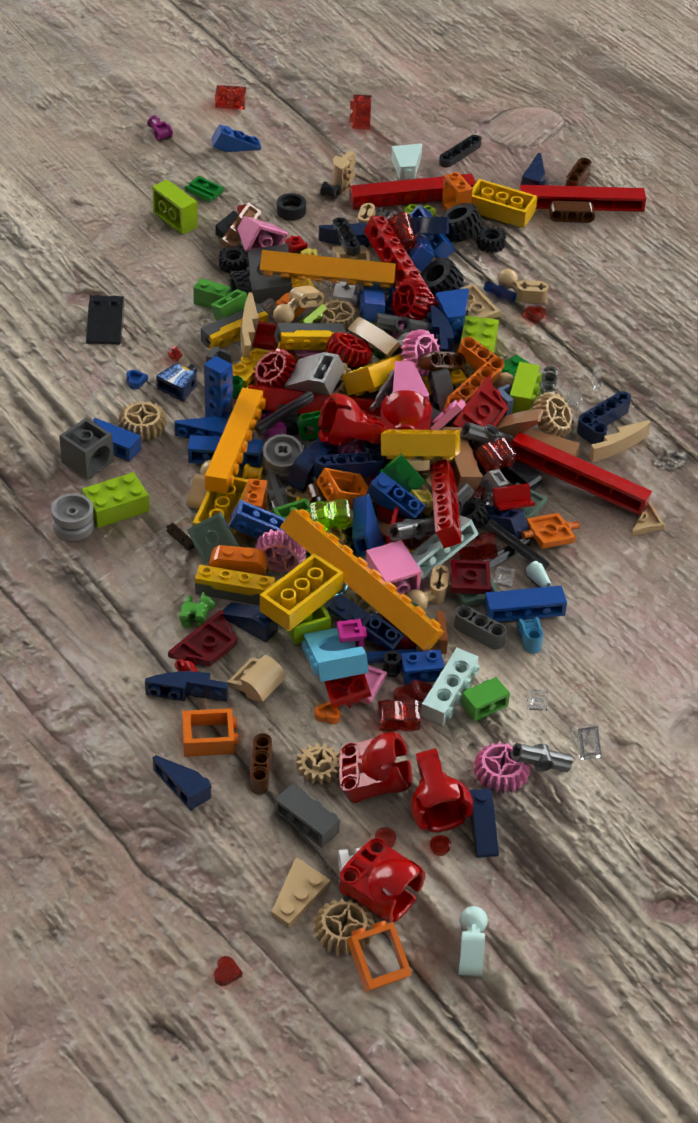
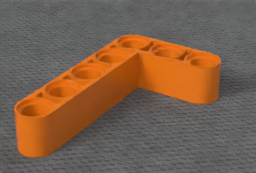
[443,337,504,418]

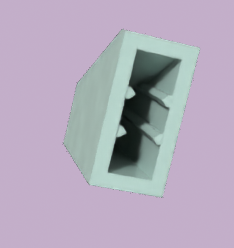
[391,143,422,180]

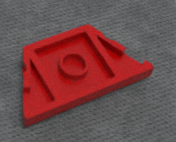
[451,375,508,428]

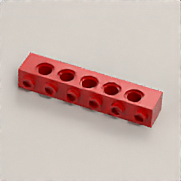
[430,460,462,549]

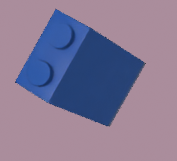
[435,288,469,343]

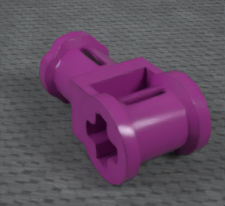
[147,115,173,141]

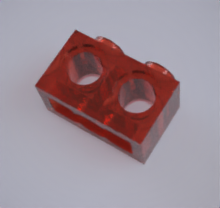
[215,85,247,110]

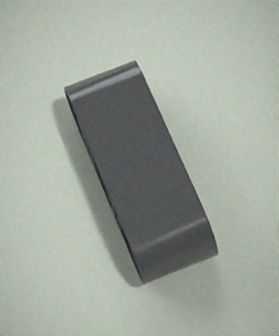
[428,368,454,412]
[454,605,506,649]

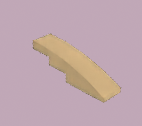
[240,293,259,357]
[348,317,401,357]
[589,420,651,462]

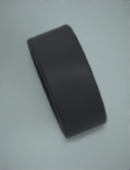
[277,193,306,220]

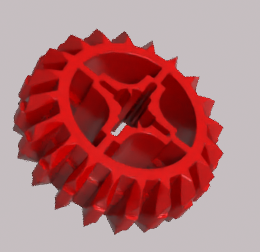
[391,278,430,322]
[326,332,373,368]
[252,348,297,388]

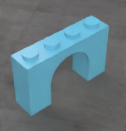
[301,628,369,682]

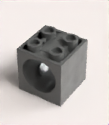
[59,418,114,480]

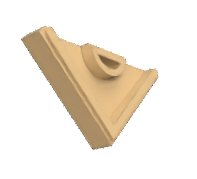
[631,502,665,536]

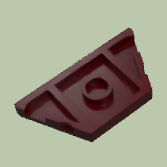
[168,610,238,667]

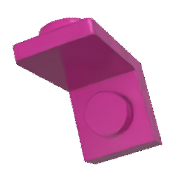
[336,619,367,648]

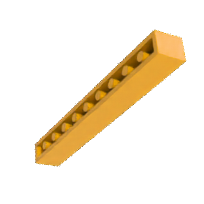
[280,509,444,650]

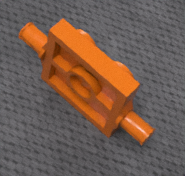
[521,513,580,549]

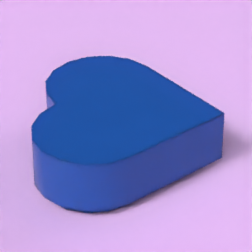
[126,370,148,389]

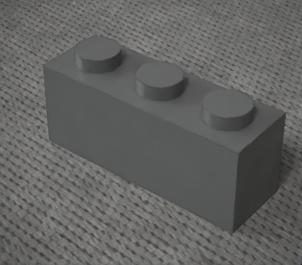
[274,784,340,848]

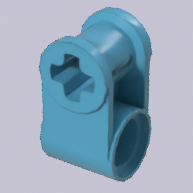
[517,617,543,653]

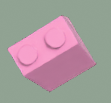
[237,216,288,252]
[393,361,430,401]
[366,540,422,595]

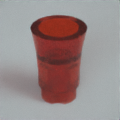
[388,212,417,250]

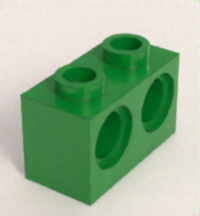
[297,410,330,441]

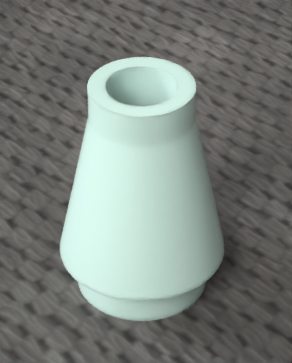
[525,561,552,587]

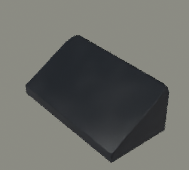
[215,211,239,238]

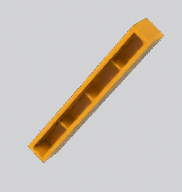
[260,250,396,289]
[205,388,266,494]

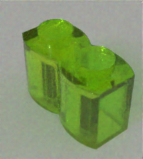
[310,499,351,530]

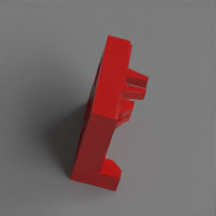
[324,673,372,709]

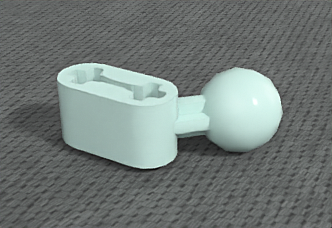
[459,906,488,977]

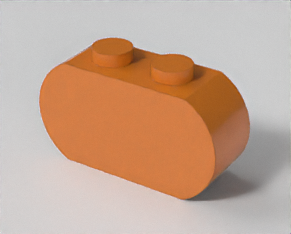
[208,545,268,576]

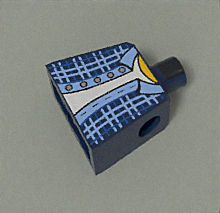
[156,363,197,402]

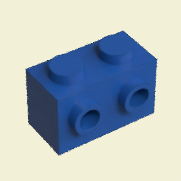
[400,650,445,685]

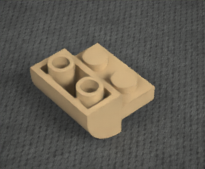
[332,151,356,195]
[227,655,286,702]

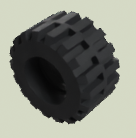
[440,203,483,242]
[420,258,464,298]

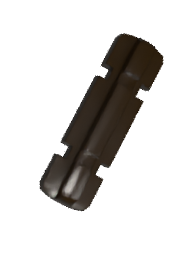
[166,523,195,551]

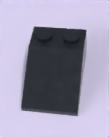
[86,295,125,345]

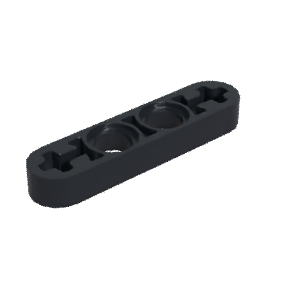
[439,135,482,168]
[333,217,360,256]

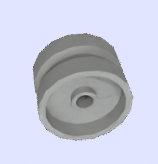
[263,434,303,482]
[51,493,94,541]

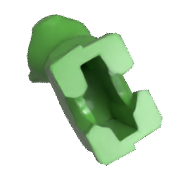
[179,592,215,628]

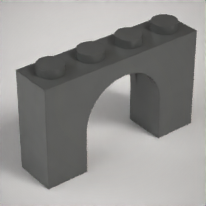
[246,244,293,303]

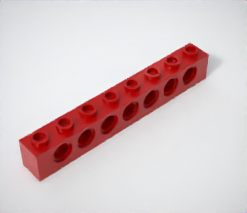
[364,216,438,319]

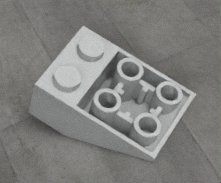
[284,352,345,396]

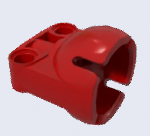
[379,390,432,446]
[318,393,386,447]
[339,732,413,803]
[411,748,473,833]
[339,838,426,922]

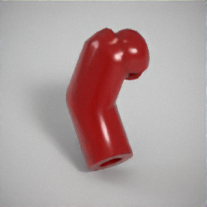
[174,659,198,672]

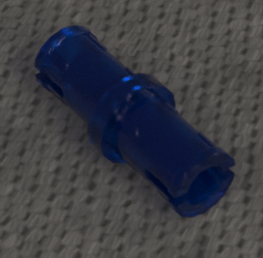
[483,281,517,302]

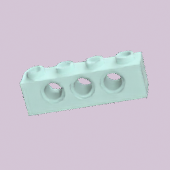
[410,515,479,580]
[421,648,480,725]

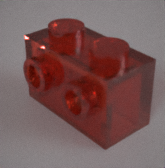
[349,94,372,129]

